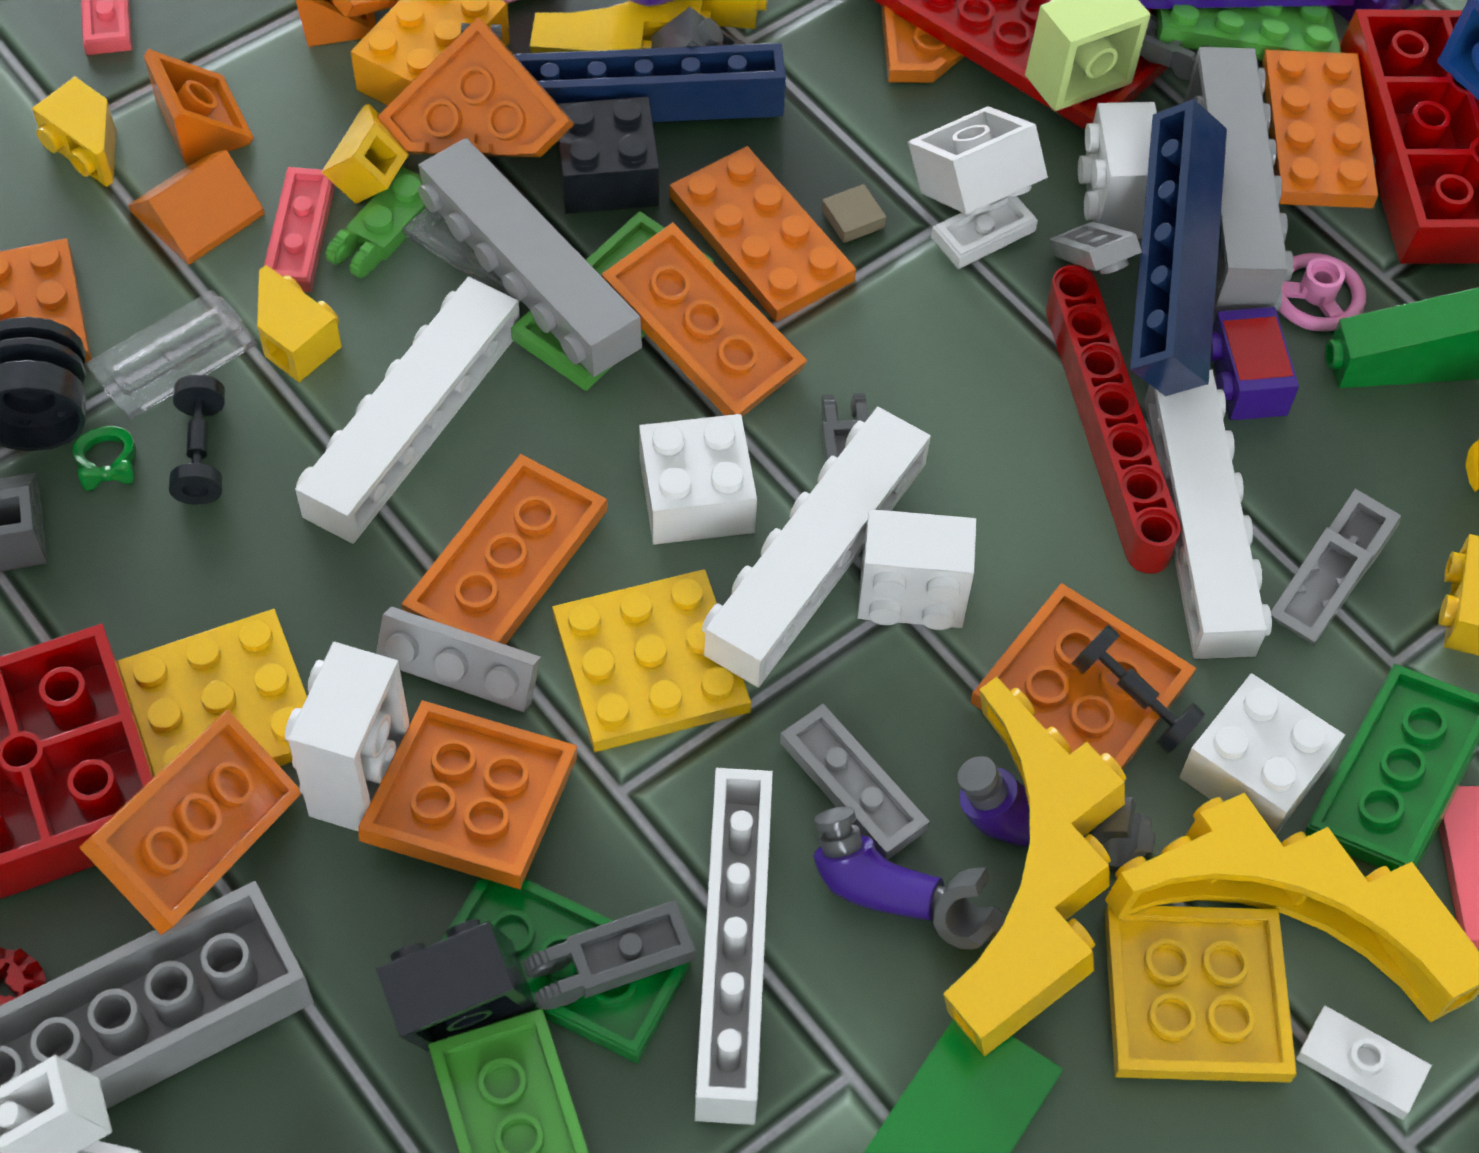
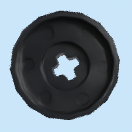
[0,317,86,451]

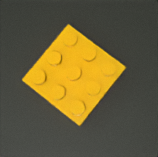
[552,569,751,753]
[118,609,307,776]
[1104,905,1297,1083]

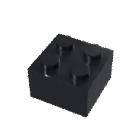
[557,97,659,214]
[376,919,536,1051]

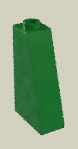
[1325,287,1479,388]

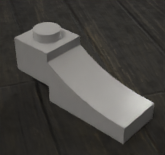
[1271,488,1401,646]

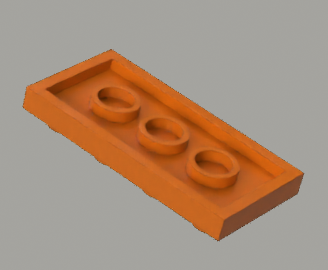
[1262,50,1378,208]
[669,146,856,322]
[601,222,807,417]
[402,454,608,645]
[79,710,302,935]

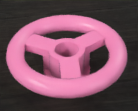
[1279,253,1366,332]

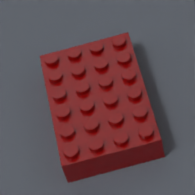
[1340,9,1479,264]
[0,623,155,899]

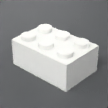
[285,641,410,831]

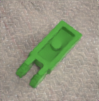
[325,167,430,279]

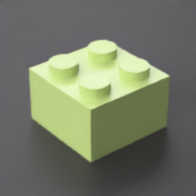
[1025,0,1151,112]

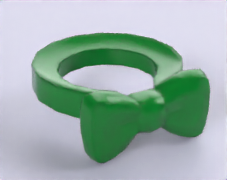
[72,426,136,491]

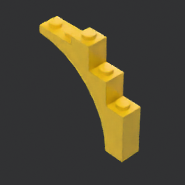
[530,0,767,53]
[943,677,1126,1057]
[1105,792,1479,1023]

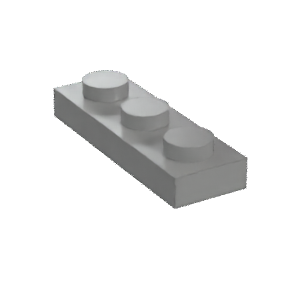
[1049,221,1142,274]
[376,607,541,712]
[780,704,930,860]

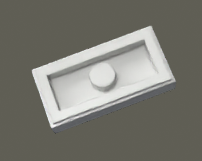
[931,196,1038,269]
[1296,1005,1432,1120]

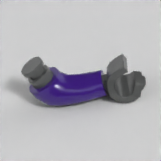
[957,756,1155,873]
[813,806,1005,950]

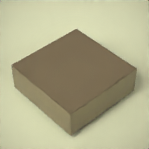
[822,184,887,243]

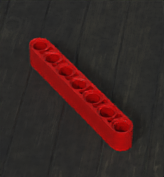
[1046,265,1181,574]

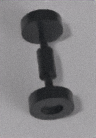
[169,375,225,505]
[1071,624,1206,754]

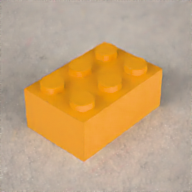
[350,0,510,106]

